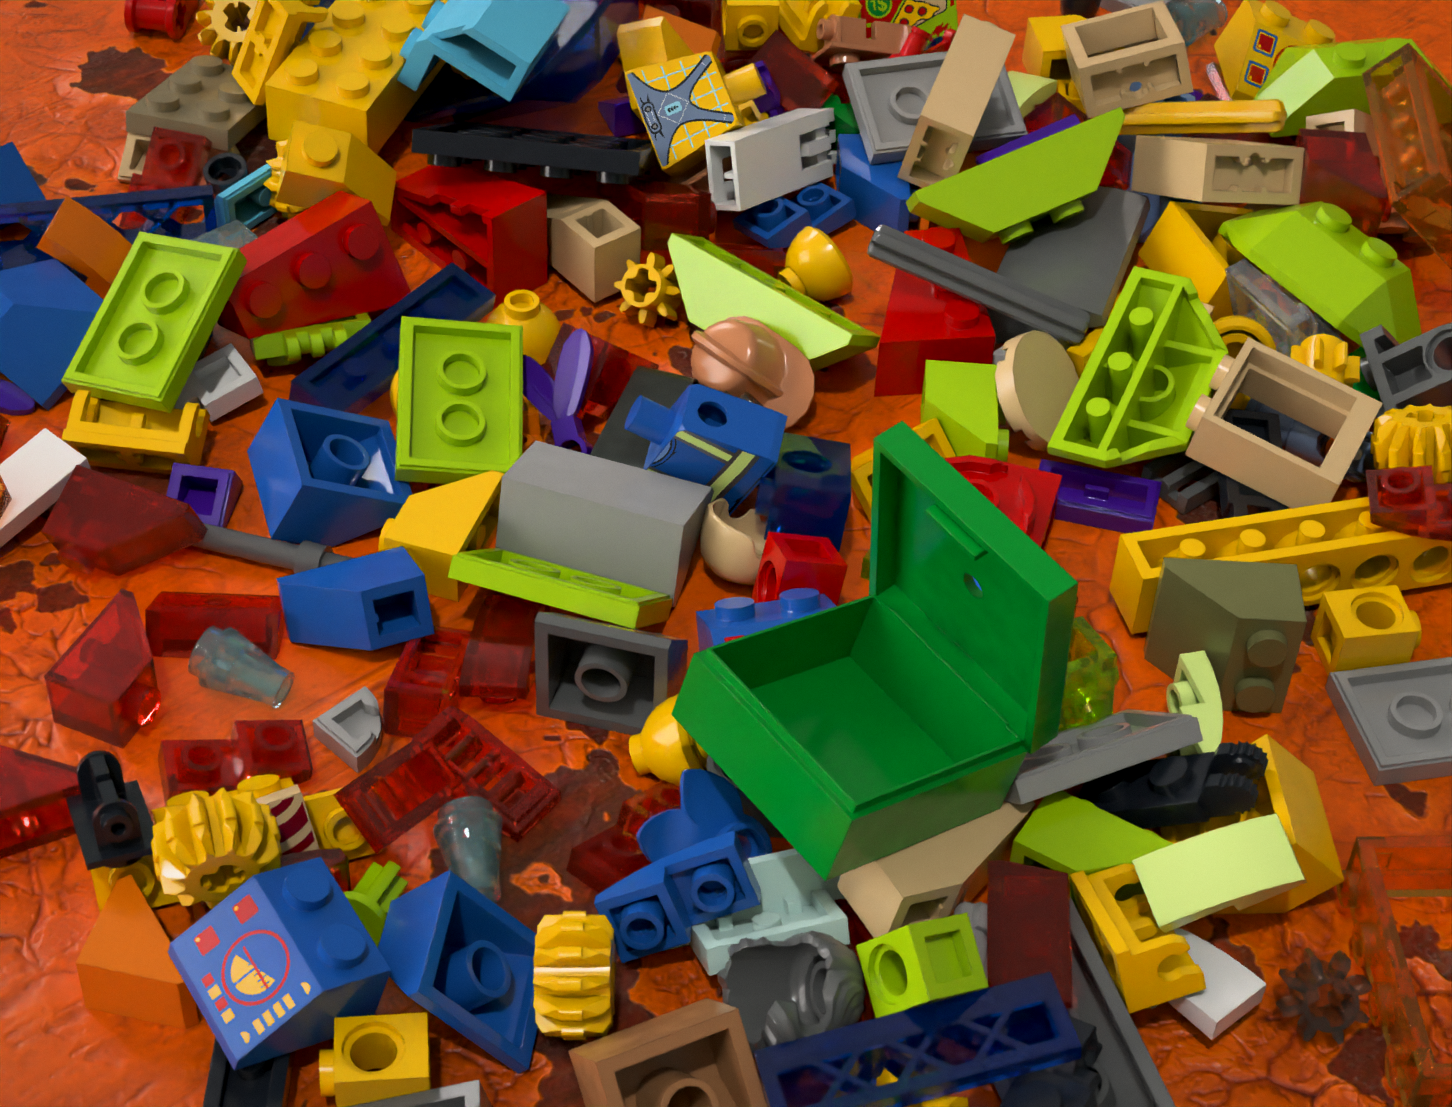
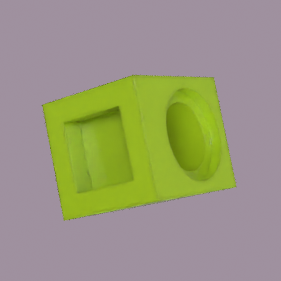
[856,913,989,1020]

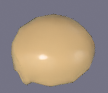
[700,498,786,585]

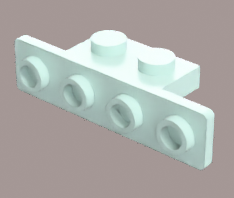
[660,848,852,976]

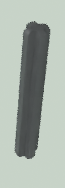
[867,225,1090,345]

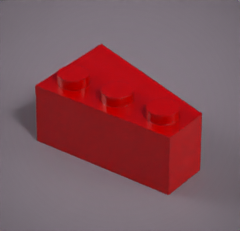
[390,165,549,310]
[217,190,416,339]
[874,227,996,397]

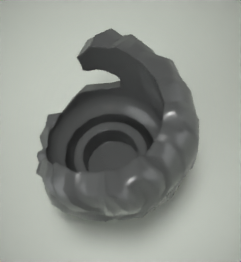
[717,931,866,1066]

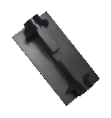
[66,750,154,870]

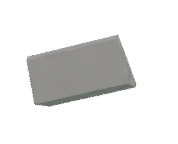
[495,440,714,608]

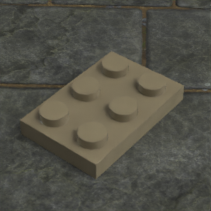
[126,55,267,151]

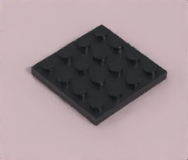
[411,121,660,185]

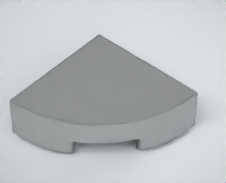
[313,686,382,773]

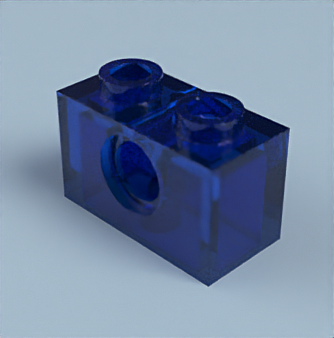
[754,432,852,552]

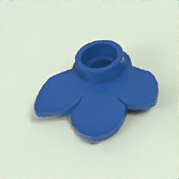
[637,769,772,863]

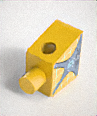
[625,51,767,178]

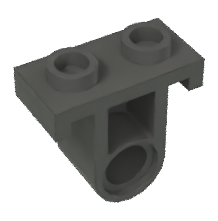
[1359,323,1452,418]

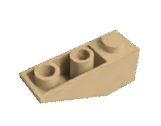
[547,193,641,303]
[837,801,1036,938]

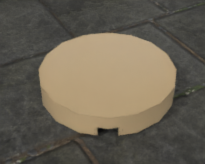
[995,330,1079,451]

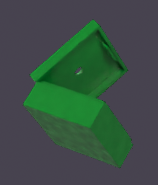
[671,421,1078,881]

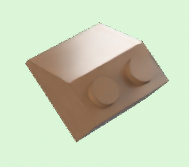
[569,998,767,1107]

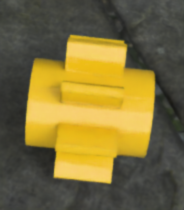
[614,252,682,327]
[1290,334,1360,388]

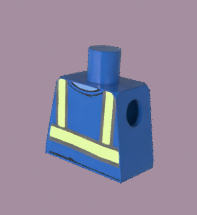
[624,384,788,515]

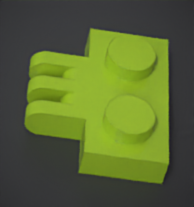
[249,313,374,366]

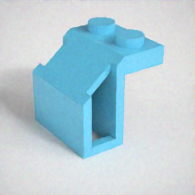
[397,0,571,102]

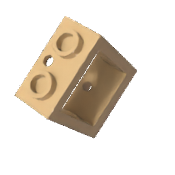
[1061,0,1194,118]
[897,14,1016,188]
[1131,135,1305,205]
[1185,337,1383,508]

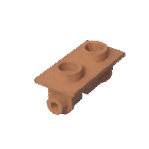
[810,14,912,73]

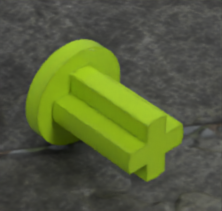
[343,860,408,947]

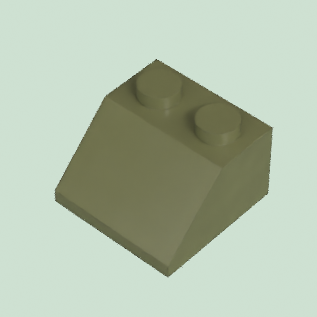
[1143,557,1307,713]

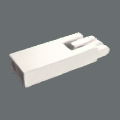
[705,108,837,211]

